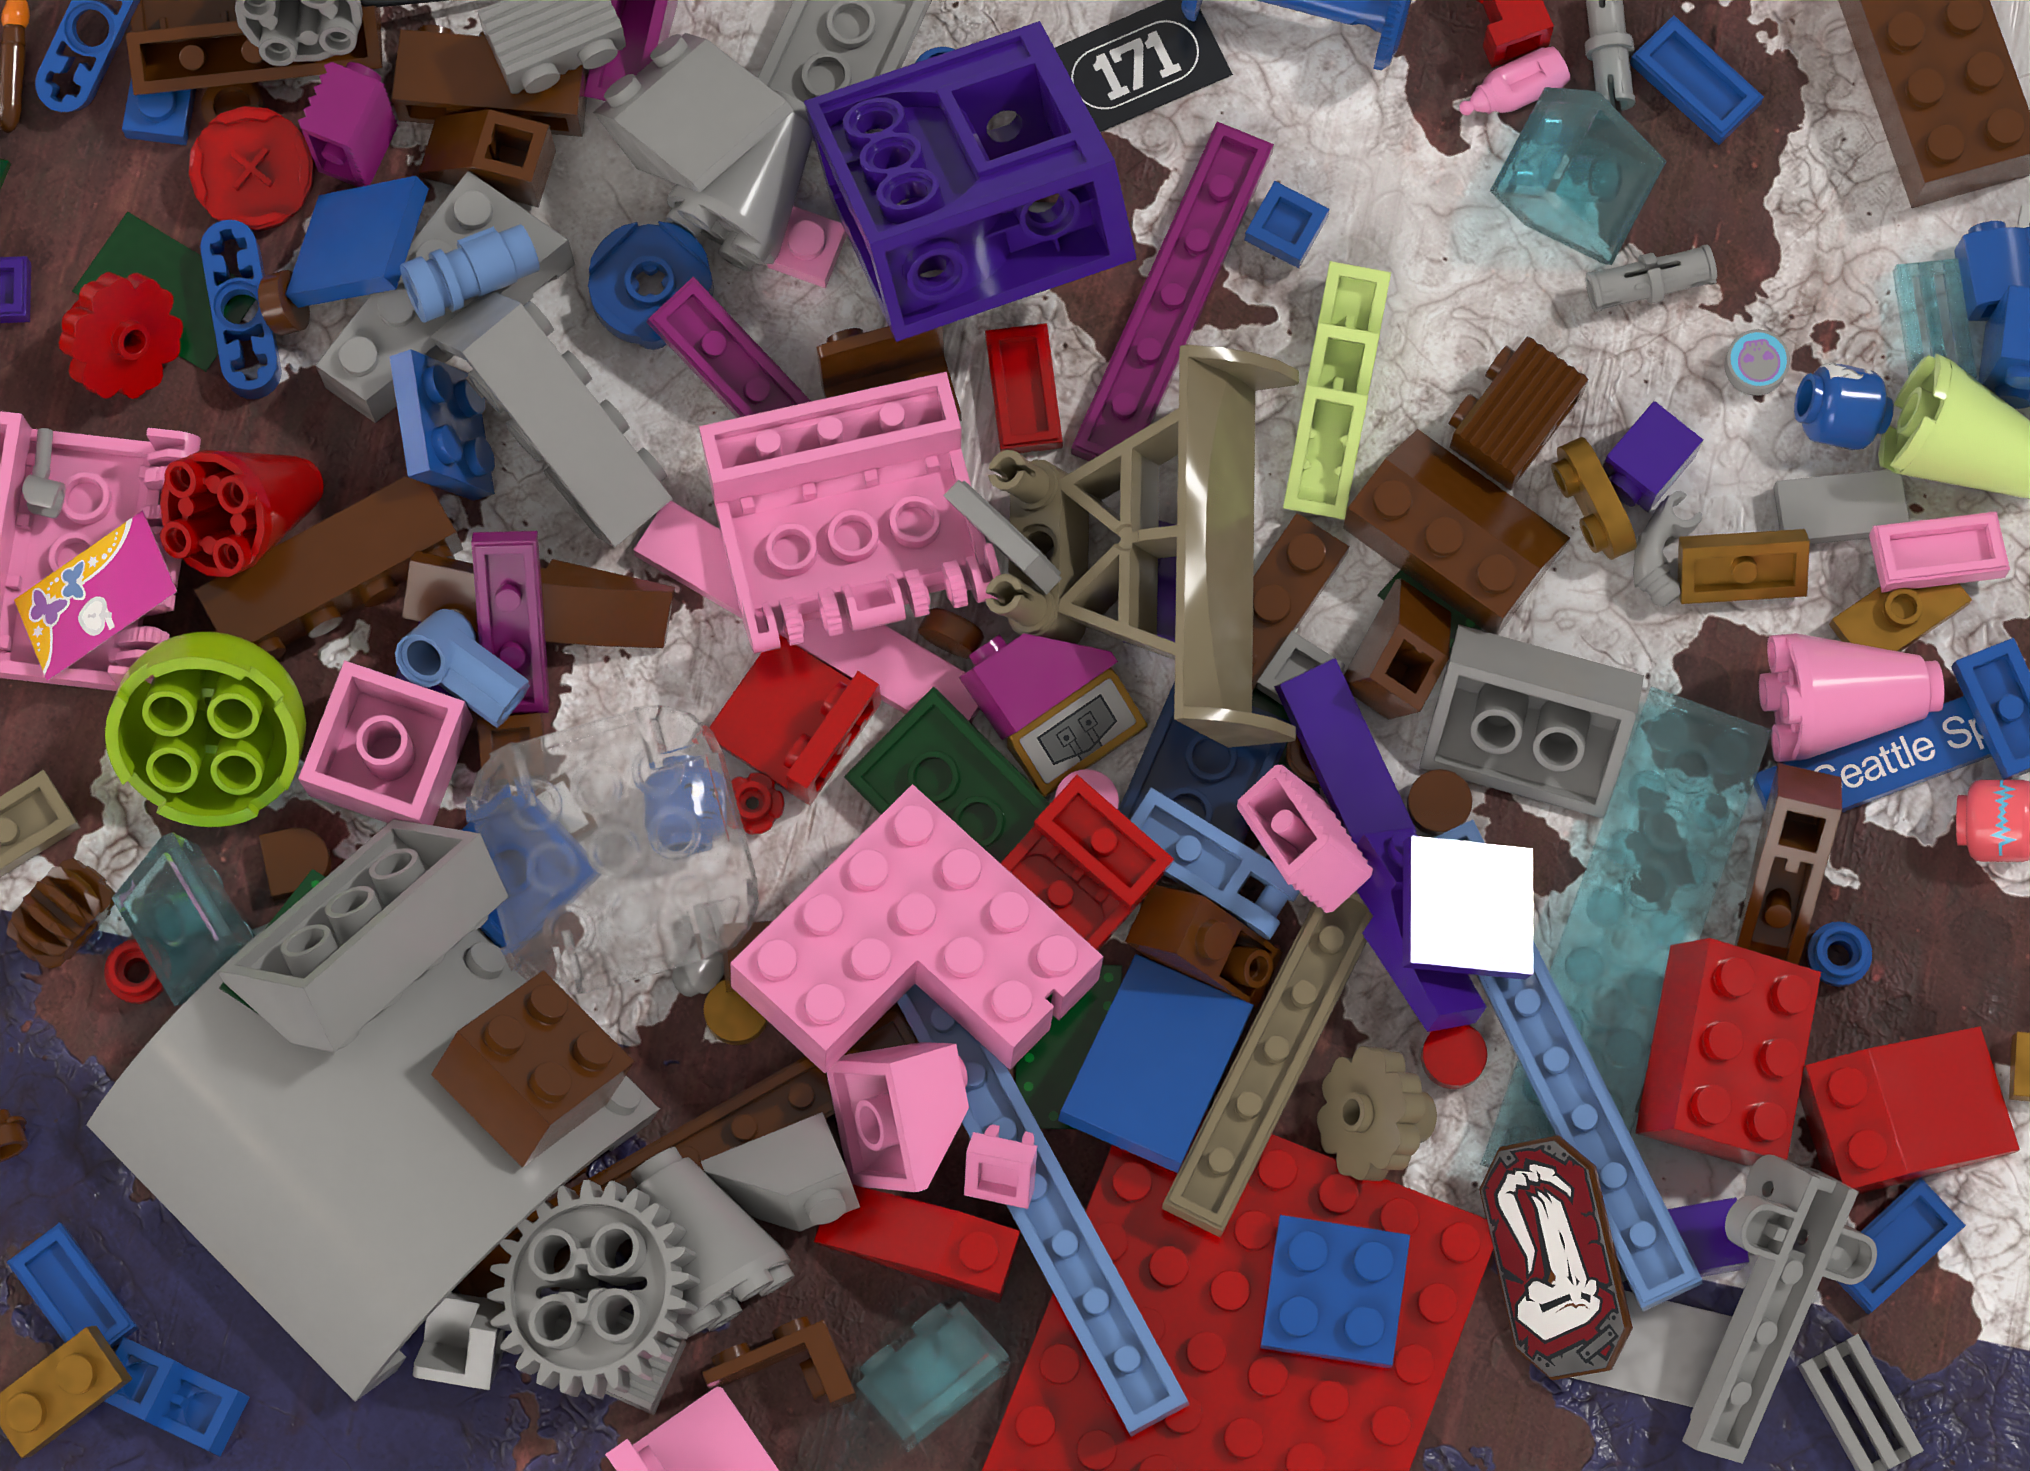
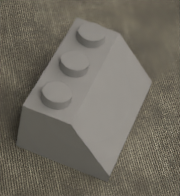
[1419,625,1644,819]

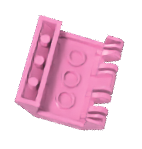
[699,372,1001,654]
[0,411,201,691]

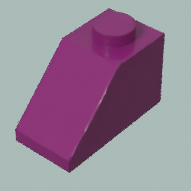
[959,633,1118,740]

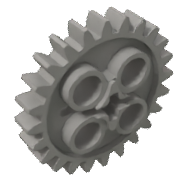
[487,1180,700,1399]

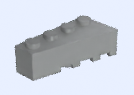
[315,171,575,423]
[430,291,673,547]

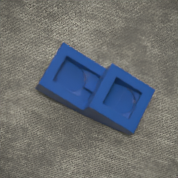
[103,1337,250,1457]

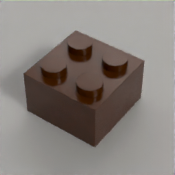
[431,970,635,1168]

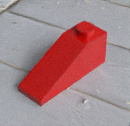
[814,1184,1020,1303]

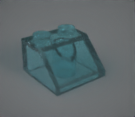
[1490,87,1667,265]
[112,832,255,1006]
[856,1302,1010,1453]

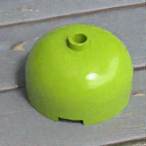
[105,632,306,827]

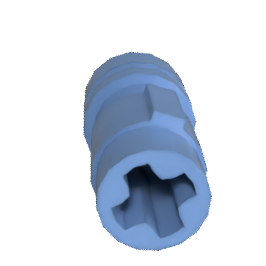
[400,224,540,323]

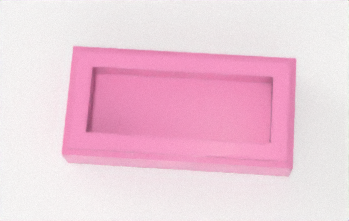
[1869,511,2010,593]

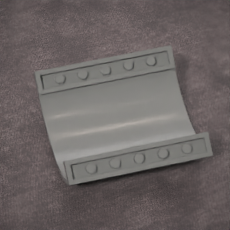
[86,928,660,1402]

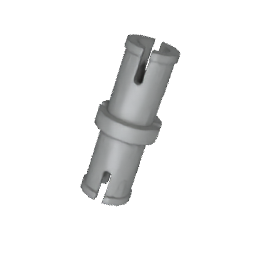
[1585,0,1636,112]
[1585,244,1717,312]

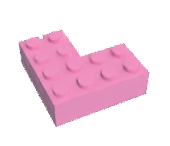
[730,784,1103,1073]

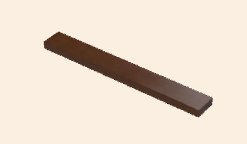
[457,1004,919,1298]

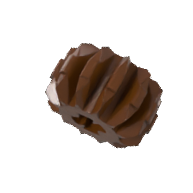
[6,858,117,969]

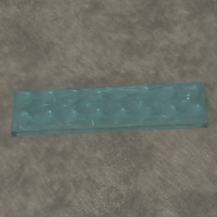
[1480,686,1772,1168]

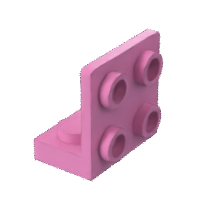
[605,1387,779,1471]

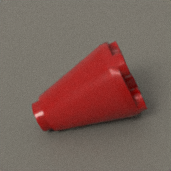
[160,450,324,577]

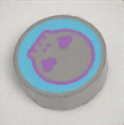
[1724,329,1790,396]

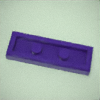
[1274,658,1417,845]

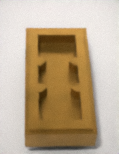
[1829,583,1972,652]

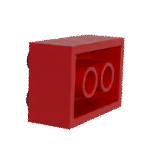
[1635,938,1821,1166]

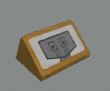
[1007,667,1148,798]

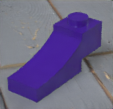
[1356,827,1487,1032]

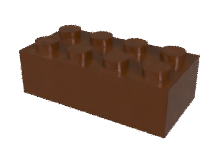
[1838,0,2030,208]

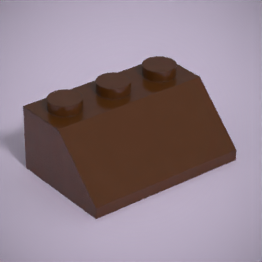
[1343,429,1570,635]

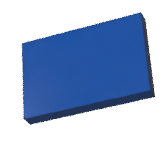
[1058,954,1254,1173]

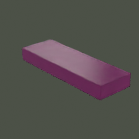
[646,277,812,418]
[471,531,550,714]

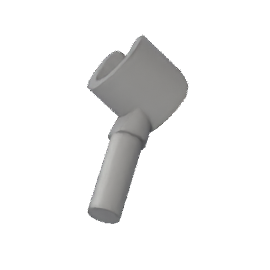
[22,428,66,519]

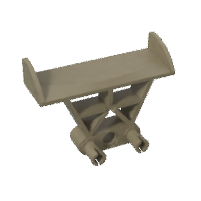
[985,345,1299,748]

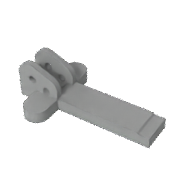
[1682,1155,1877,1464]

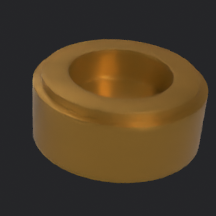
[704,980,768,1045]

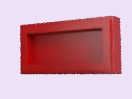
[985,323,1063,453]

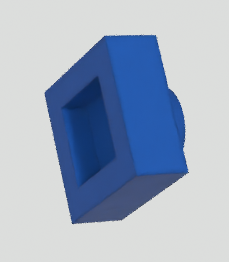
[122,78,196,145]
[1244,181,1330,269]

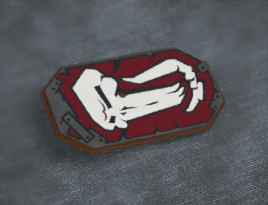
[1479,1135,1633,1380]

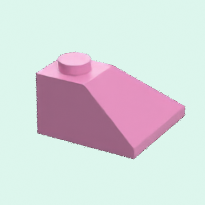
[827,1042,969,1192]

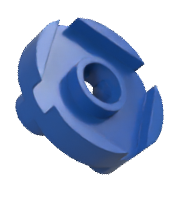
[588,221,714,350]

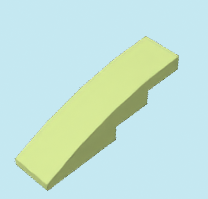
[1283,261,1391,520]

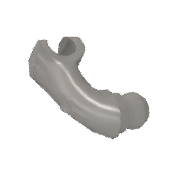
[1633,491,1702,607]

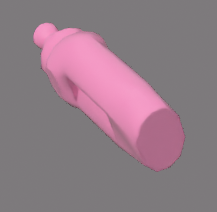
[1459,47,1570,116]

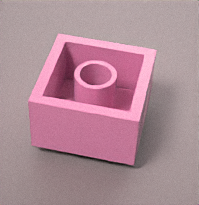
[298,660,473,825]

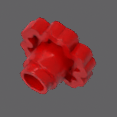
[59,272,183,399]

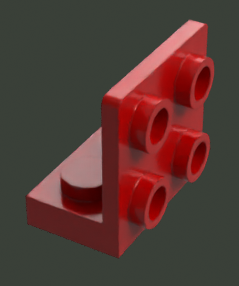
[707,634,881,806]

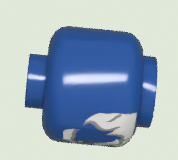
[1794,362,1894,450]

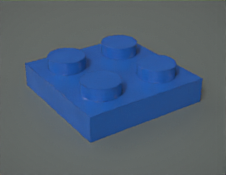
[389,349,495,501]
[1260,1215,1410,1368]

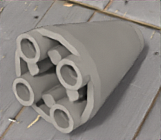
[235,0,363,66]
[666,91,813,271]
[631,1147,795,1337]

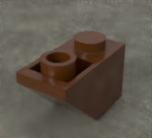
[419,109,556,208]
[1344,578,1451,720]
[1125,885,1283,1009]

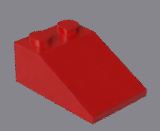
[1799,1026,2020,1195]

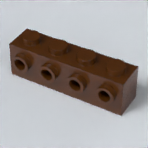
[195,475,463,660]

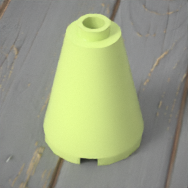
[1878,353,2030,499]

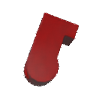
[1476,0,1554,68]

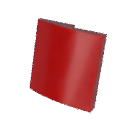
[1000,775,1174,951]

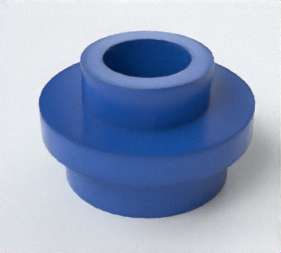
[1806,922,1872,987]

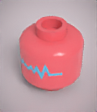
[1956,780,2030,862]

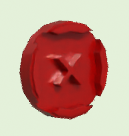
[189,106,315,232]

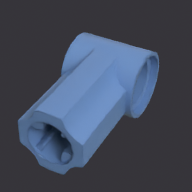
[395,609,530,728]

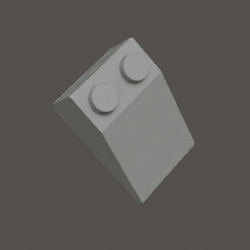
[593,33,794,193]

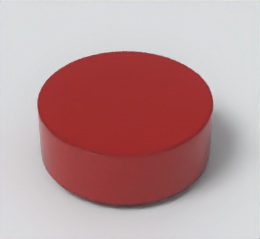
[1421,1025,1487,1089]

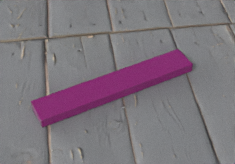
[1071,121,1274,461]

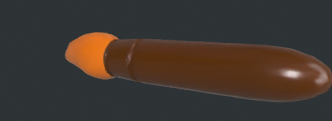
[0,0,30,133]

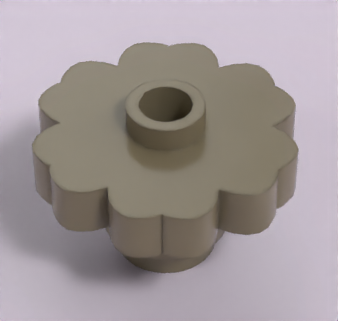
[1317,1046,1437,1181]

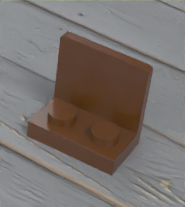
[816,323,962,421]

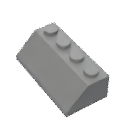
[218,819,509,1053]

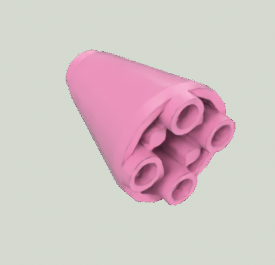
[1759,633,1944,762]

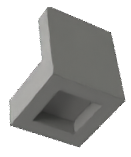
[413,1292,505,1390]

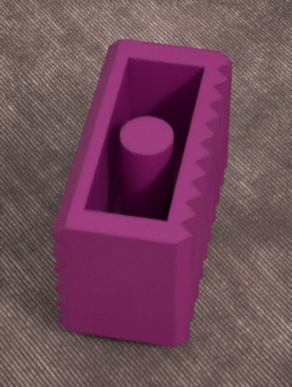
[298,62,398,187]

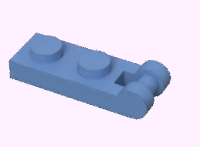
[1130,788,1300,940]

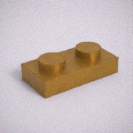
[1677,529,1810,604]
[0,1326,132,1458]

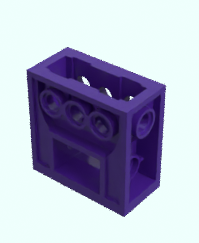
[804,21,1137,342]

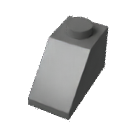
[701,1112,860,1232]

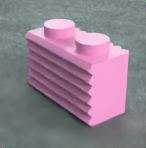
[1237,765,1373,913]

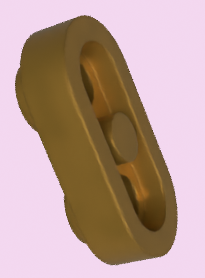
[1551,437,1637,560]

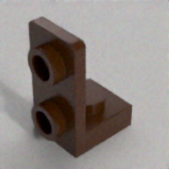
[702,1316,857,1409]

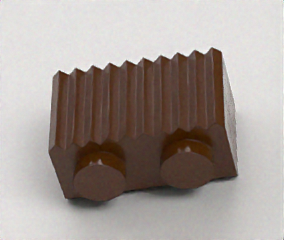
[1448,336,1589,491]

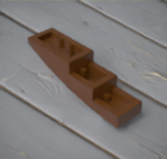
[402,551,675,648]

